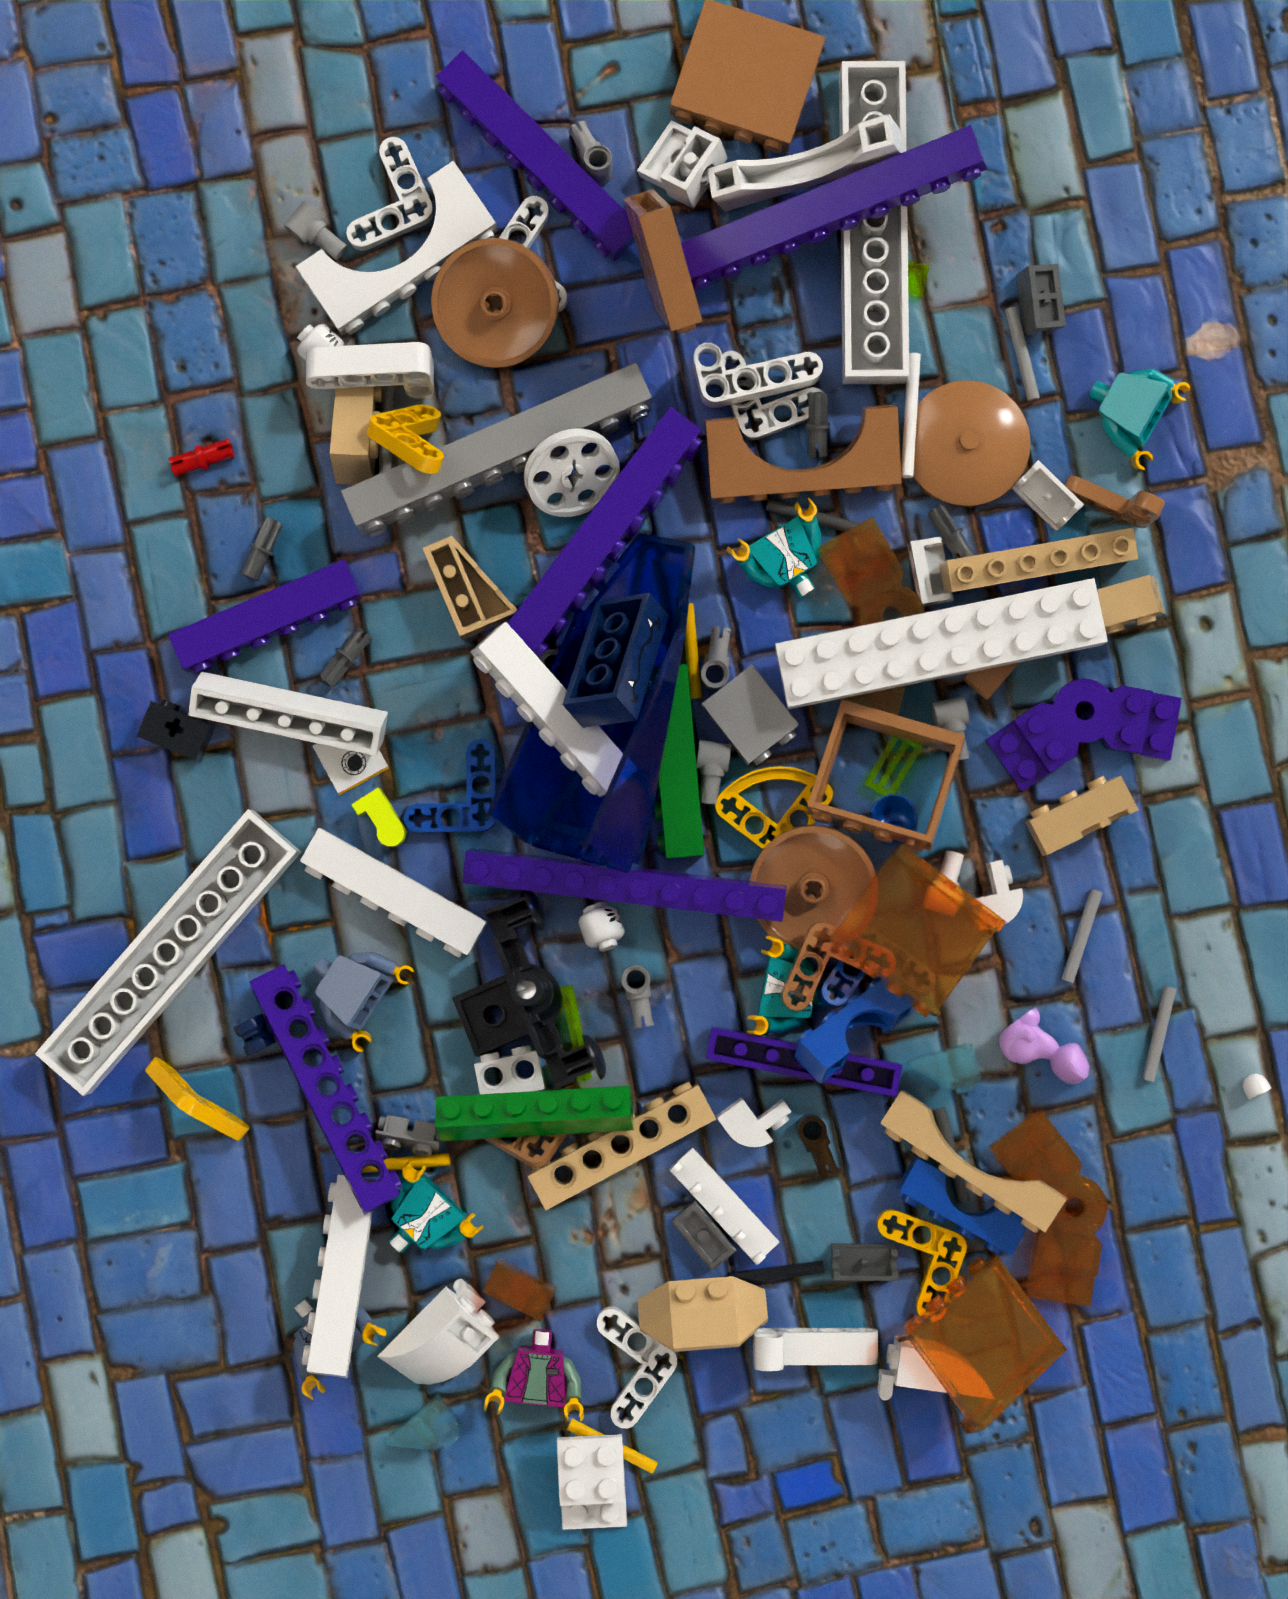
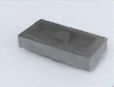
[671,1200,737,1271]

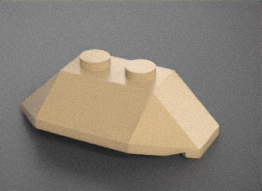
[638,1276,768,1352]

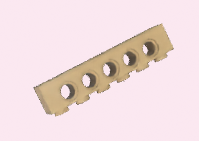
[939,528,1139,594]
[528,1081,716,1211]

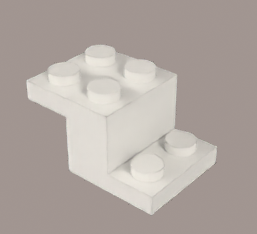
[557,1434,627,1530]

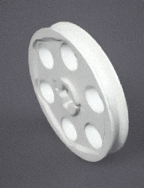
[524,428,620,517]

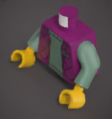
[483,1329,584,1422]

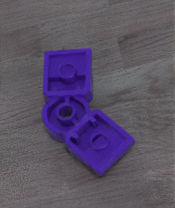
[985,679,1182,792]

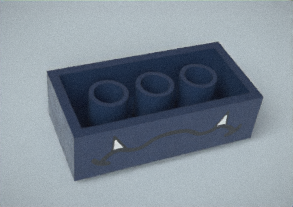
[562,592,669,728]

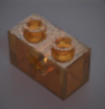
[482,1257,556,1321]

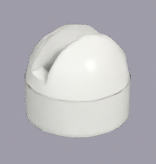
[1243,1074,1272,1100]

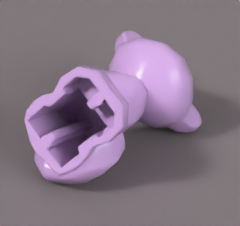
[999,1007,1090,1085]

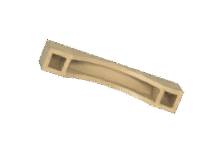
[880,1091,1068,1233]

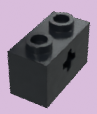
[137,699,215,762]

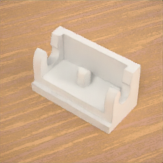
[1011,460,1084,532]
[907,537,954,607]

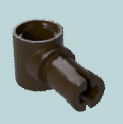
[796,1114,839,1178]

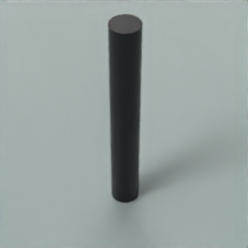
[727,1260,824,1283]

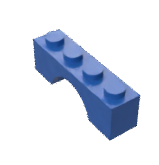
[794,973,918,1084]
[896,1155,1027,1256]

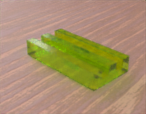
[863,736,923,796]

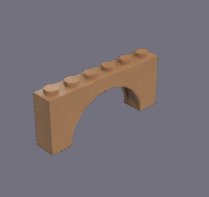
[704,405,902,503]

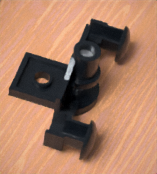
[452,890,606,1090]

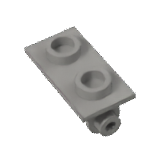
[376,1115,441,1156]

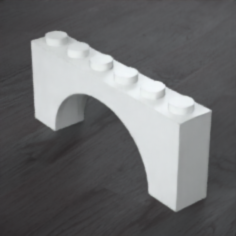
[295,161,498,336]

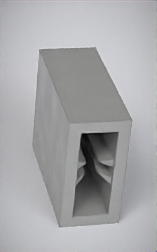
[701,665,799,766]

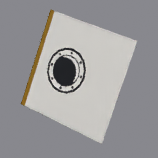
[313,743,389,796]

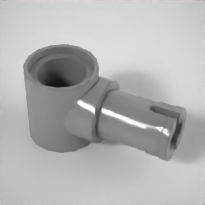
[568,121,613,185]
[284,201,347,260]
[700,626,732,691]
[931,696,969,760]
[696,740,731,804]
[622,965,654,1028]

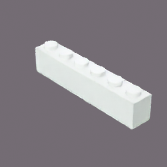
[470,622,635,797]
[188,672,388,756]
[300,828,488,958]
[302,1175,376,1378]

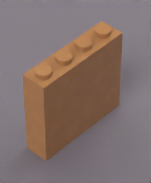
[670,0,826,153]
[623,189,703,333]

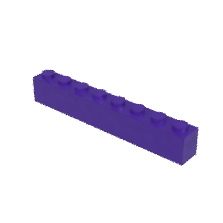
[436,50,635,261]

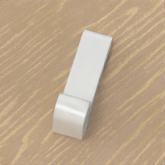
[306,342,434,399]
[693,343,823,408]
[753,1328,878,1371]

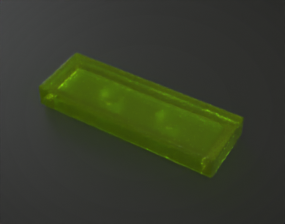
[560,984,592,1082]

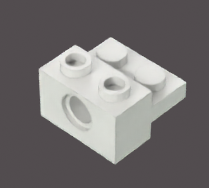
[637,120,727,209]

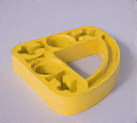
[715,766,833,850]

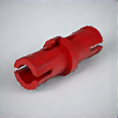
[168,438,236,477]

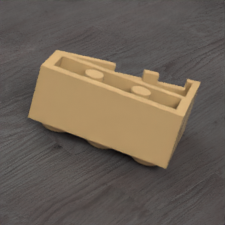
[422,536,517,640]
[1097,575,1166,634]
[1025,775,1139,856]

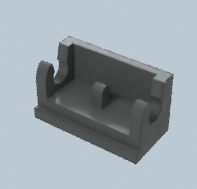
[1016,264,1066,337]
[831,1243,898,1281]

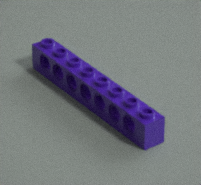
[249,964,402,1215]

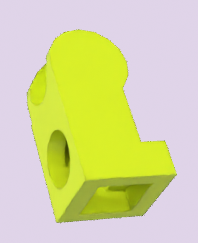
[351,787,407,847]

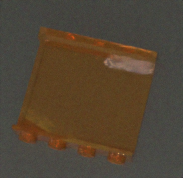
[829,844,1006,1017]
[896,1256,1067,1434]

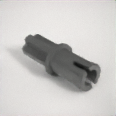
[805,392,830,457]
[928,505,975,559]
[240,518,283,581]
[320,627,373,686]

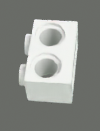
[474,1045,546,1094]

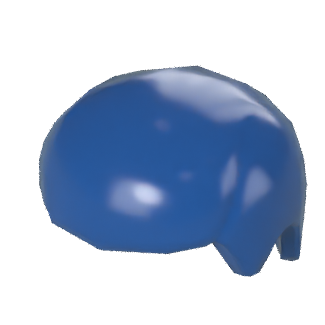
[870,794,918,846]

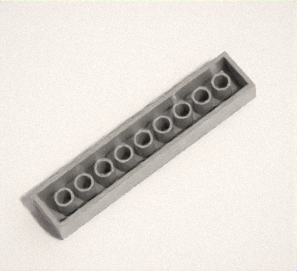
[341,363,652,537]

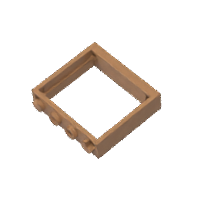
[807,699,965,852]

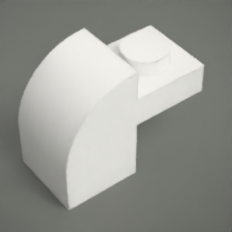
[968,860,1023,931]
[716,1097,792,1147]

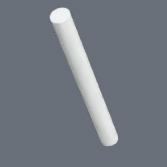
[901,353,921,478]

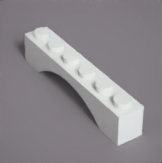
[708,114,904,211]

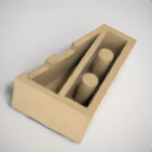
[330,386,383,485]

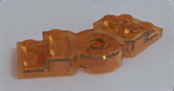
[817,517,924,715]
[988,1108,1107,1307]

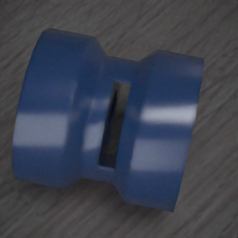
[233,1014,276,1056]

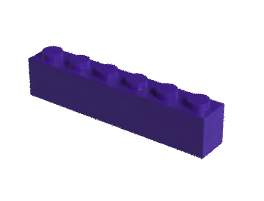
[168,559,363,674]
[705,1025,903,1097]

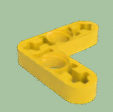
[366,404,444,474]
[145,1057,249,1141]
[876,1208,967,1322]

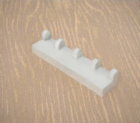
[669,1147,779,1265]

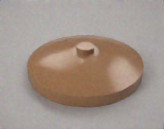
[431,238,559,368]
[913,380,1030,508]
[750,825,878,953]

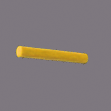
[682,603,702,699]
[361,1153,451,1173]
[566,1418,658,1474]

